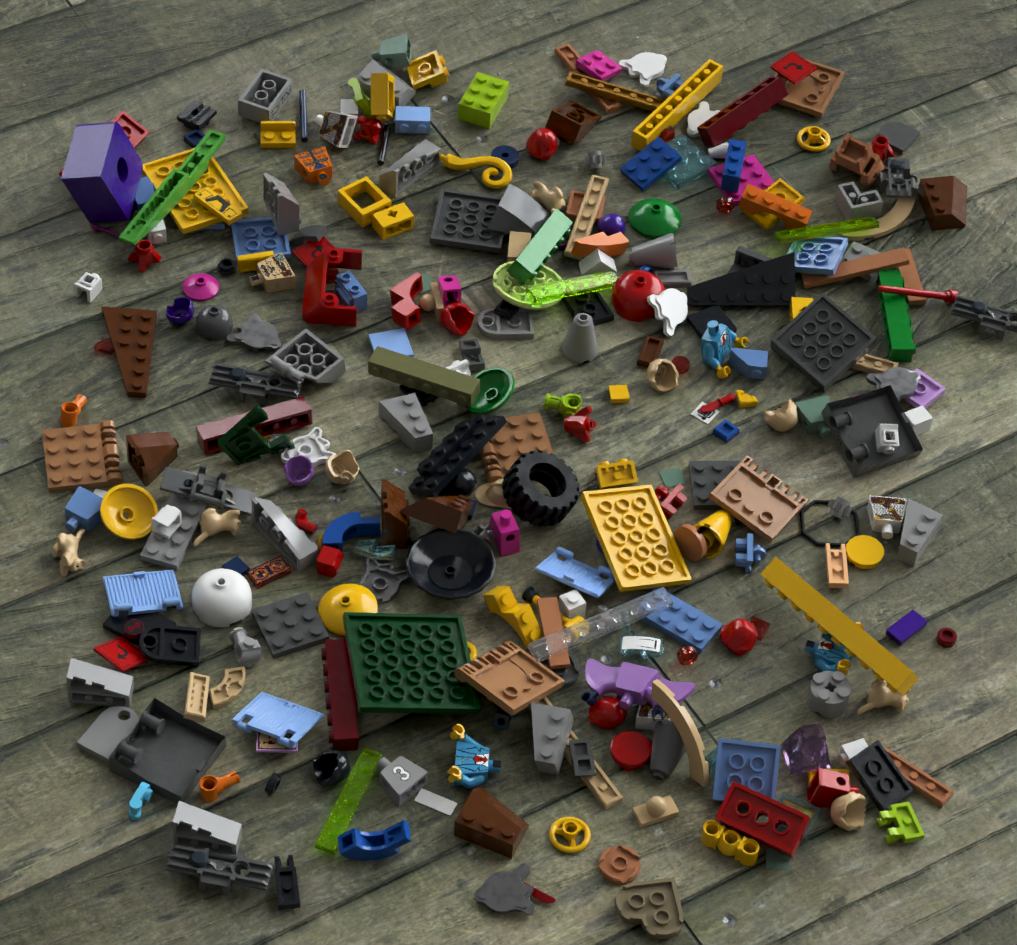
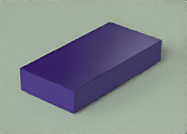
[886,610,928,646]

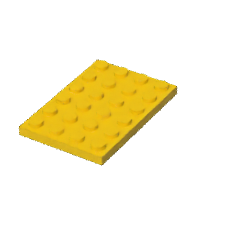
[142,148,249,234]
[580,485,692,592]

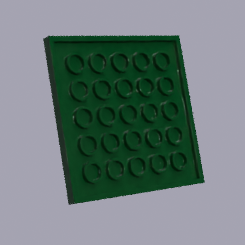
[342,612,481,714]

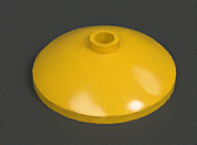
[100,484,158,540]
[318,583,378,636]

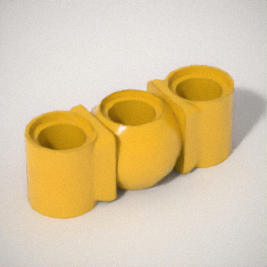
[701,820,760,866]

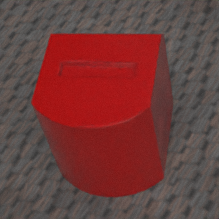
[317,545,344,578]

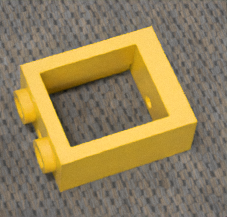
[371,73,395,122]
[337,176,392,228]

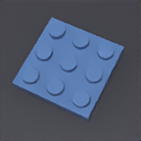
[230,217,291,262]
[786,234,848,276]
[712,738,781,802]

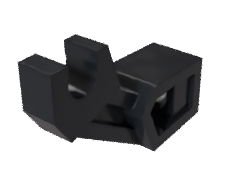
[493,706,511,730]

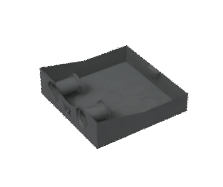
[771,292,876,392]
[821,385,923,478]
[109,698,226,804]

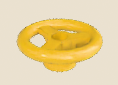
[796,126,831,152]
[549,817,591,853]

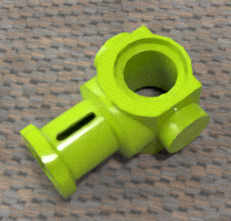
[543,393,582,419]

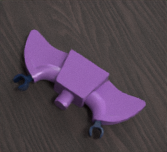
[581,659,696,721]

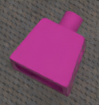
[438,275,461,307]
[489,509,520,557]

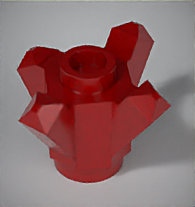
[352,116,382,145]
[871,135,894,161]
[128,240,161,273]
[564,406,597,442]

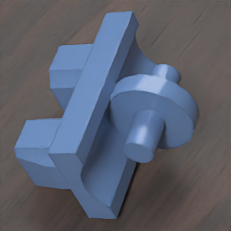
[656,73,684,100]
[735,533,766,573]

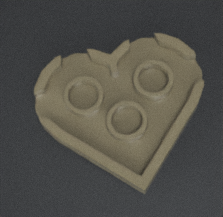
[615,877,683,939]

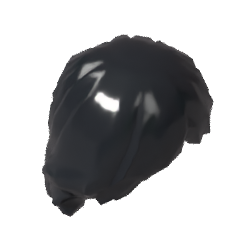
[442,468,477,496]
[313,750,351,787]

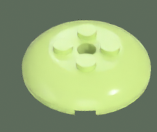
[493,261,565,310]

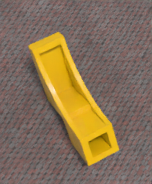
[483,586,544,649]

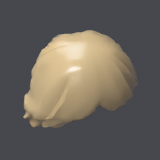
[646,358,679,393]
[764,399,798,432]
[830,791,866,831]

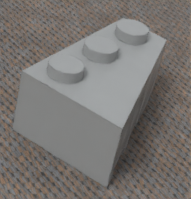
[379,393,433,453]
[896,499,943,567]
[66,658,134,708]
[531,703,574,775]
[173,801,242,855]

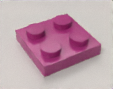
[575,50,622,81]

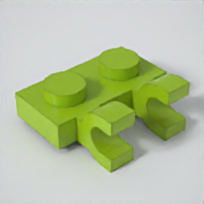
[876,802,925,845]

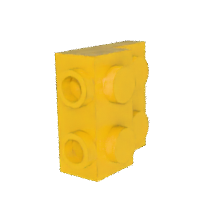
[407,50,450,90]

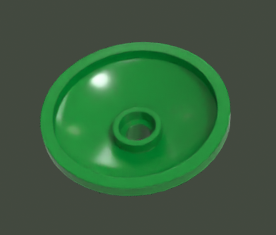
[628,198,682,239]
[465,367,515,415]

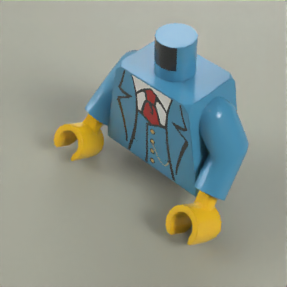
[701,320,749,379]
[804,622,864,675]
[447,724,501,789]

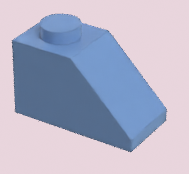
[729,347,768,380]

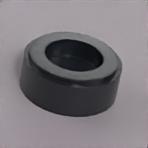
[265,772,282,795]

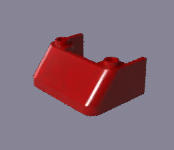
[302,248,362,327]

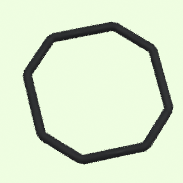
[800,500,860,547]

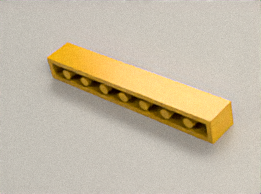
[631,59,723,151]

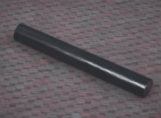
[377,125,391,166]

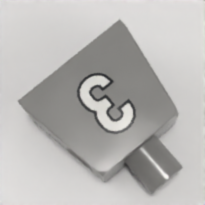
[377,756,428,807]

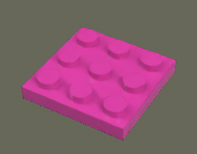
[707,154,774,207]

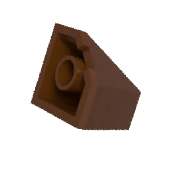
[126,432,179,487]

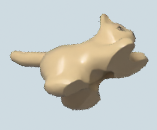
[530,181,566,214]
[193,508,241,546]
[52,529,86,577]
[857,680,911,715]

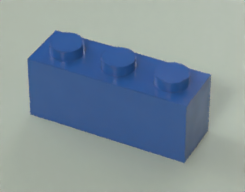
[720,139,747,193]

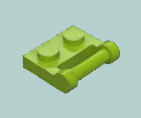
[348,78,375,119]

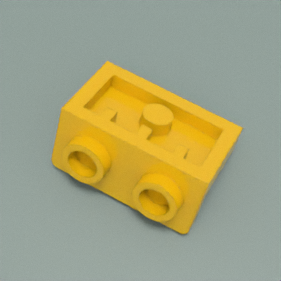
[260,121,296,148]
[593,459,638,489]

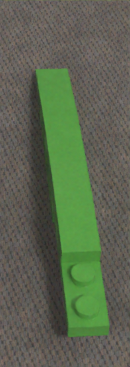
[118,129,226,246]

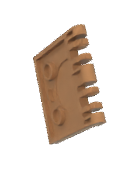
[773,54,845,118]
[479,412,553,483]
[42,420,123,493]
[708,455,809,543]
[454,641,565,716]

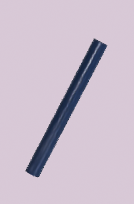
[299,90,308,142]

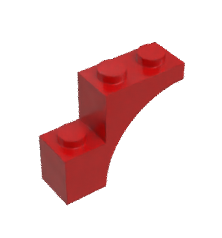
[390,272,423,331]

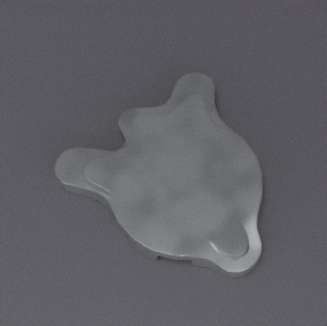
[227,312,281,352]
[867,367,921,401]
[360,557,411,604]
[475,863,535,916]

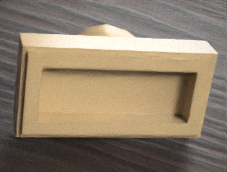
[419,282,444,321]
[632,795,679,828]

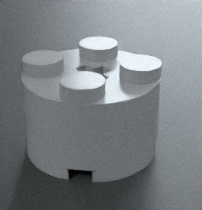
[807,671,851,718]

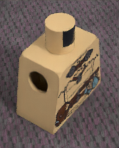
[249,253,295,293]

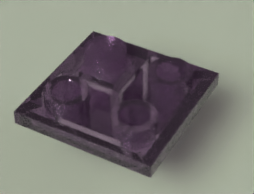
[781,723,830,774]

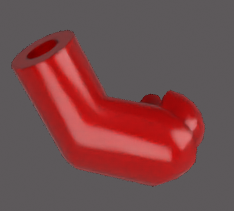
[295,509,317,534]

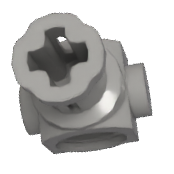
[229,627,261,668]

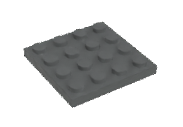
[430,189,504,253]

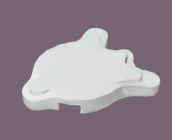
[619,52,667,88]
[687,101,720,138]
[647,288,688,337]
[281,427,336,468]

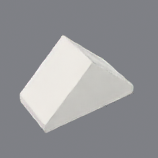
[578,248,617,278]

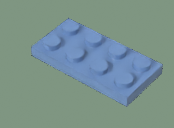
[634,587,723,654]

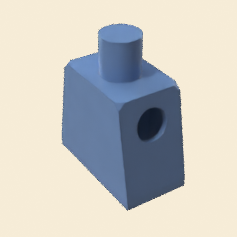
[65,486,103,532]

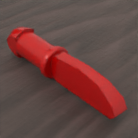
[699,393,736,413]
[523,882,556,904]

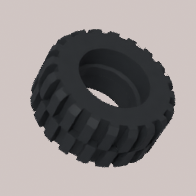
[502,451,579,527]

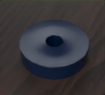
[491,145,519,169]

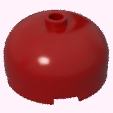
[611,270,665,322]

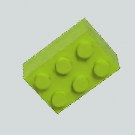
[458,72,509,129]

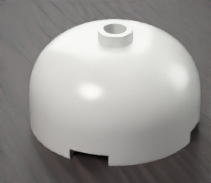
[192,568,252,627]

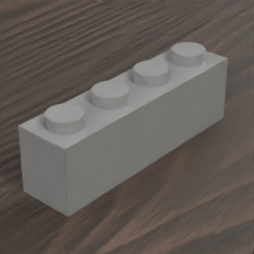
[379,139,441,198]
[251,497,319,572]

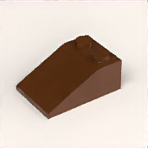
[545,101,602,144]

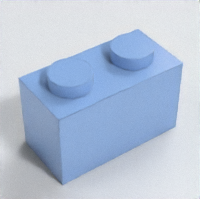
[395,106,430,134]

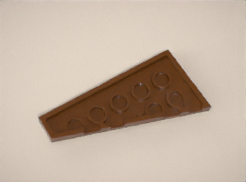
[101,306,157,398]

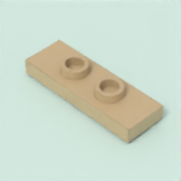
[183,672,210,723]

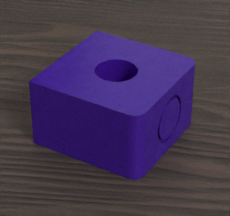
[61,122,143,223]

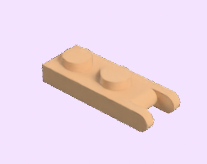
[825,543,849,588]

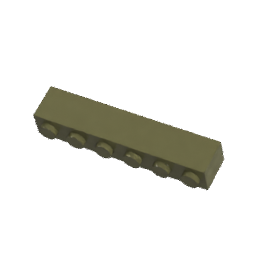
[368,346,480,407]

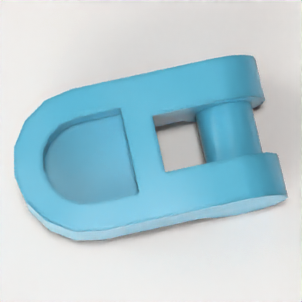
[128,782,153,821]

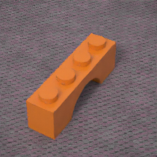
[738,183,813,234]

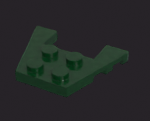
[217,405,295,465]

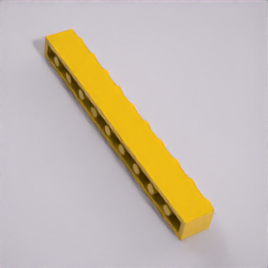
[760,556,919,696]

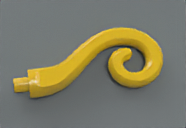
[439,154,512,189]

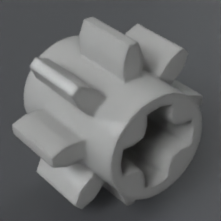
[584,151,606,170]
[827,496,852,519]
[472,523,495,545]

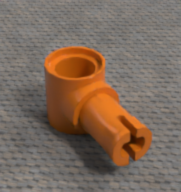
[59,394,87,427]
[199,770,240,803]

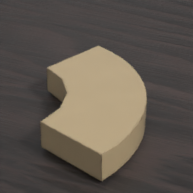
[209,666,246,710]

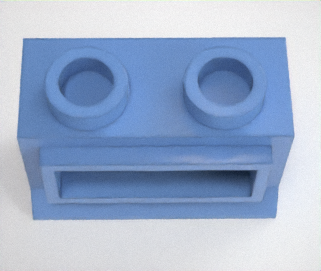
[333,270,367,312]

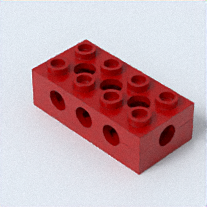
[715,781,810,859]

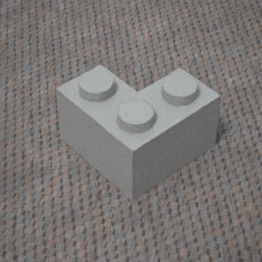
[835,181,884,224]

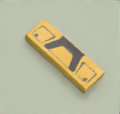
[194,186,243,225]

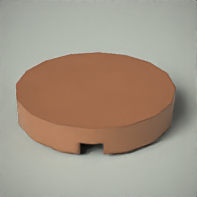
[673,524,707,561]
[599,845,641,885]

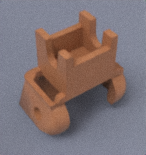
[829,132,885,187]

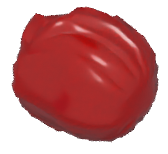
[526,128,557,161]
[440,302,475,336]
[719,619,757,657]
[588,695,627,729]

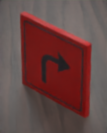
[770,51,817,85]
[292,236,335,268]
[93,636,149,672]

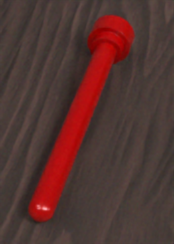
[877,285,958,304]

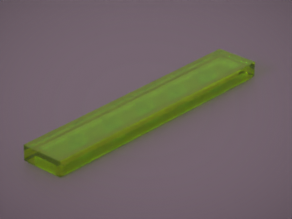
[774,216,879,244]
[525,270,619,303]
[315,747,383,855]

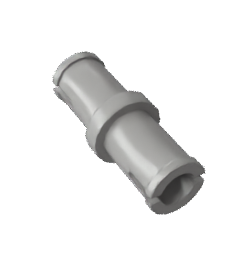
[268,355,305,385]

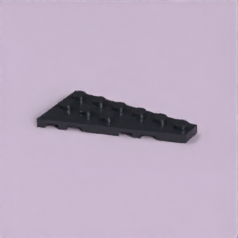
[686,252,795,307]

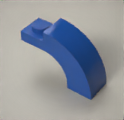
[322,512,380,551]
[337,820,411,861]

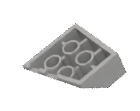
[356,59,416,110]
[263,173,302,236]
[265,329,346,383]

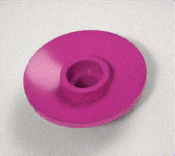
[182,273,219,301]

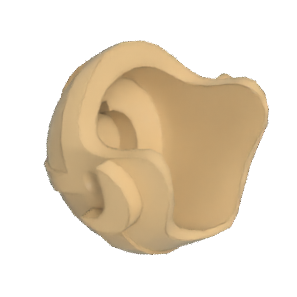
[325,450,359,484]

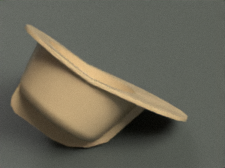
[475,478,511,509]

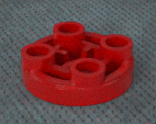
[610,731,652,772]

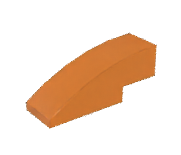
[571,232,629,257]

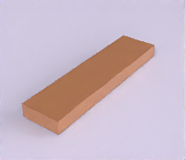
[896,249,926,305]
[537,597,570,670]
[884,747,954,808]

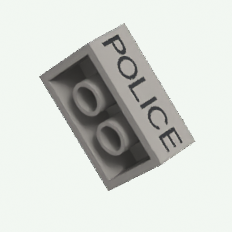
[238,69,292,123]

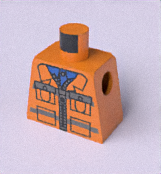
[294,146,332,186]

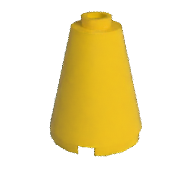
[693,510,733,559]

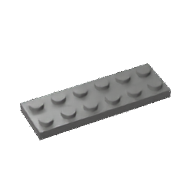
[140,470,210,570]

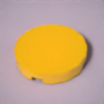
[846,535,884,569]

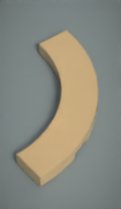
[842,196,916,241]
[651,679,709,787]

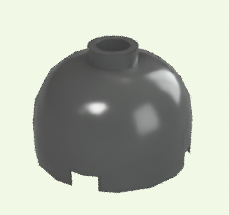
[196,305,233,341]

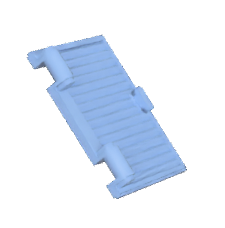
[534,547,616,598]
[103,570,184,617]
[231,692,324,749]

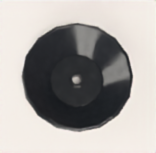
[406,529,496,600]

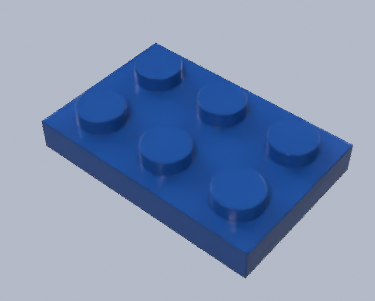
[620,137,682,192]

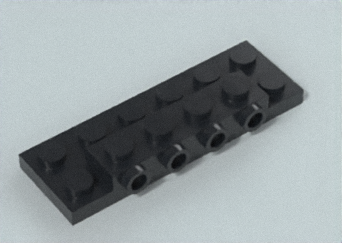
[408,414,507,497]

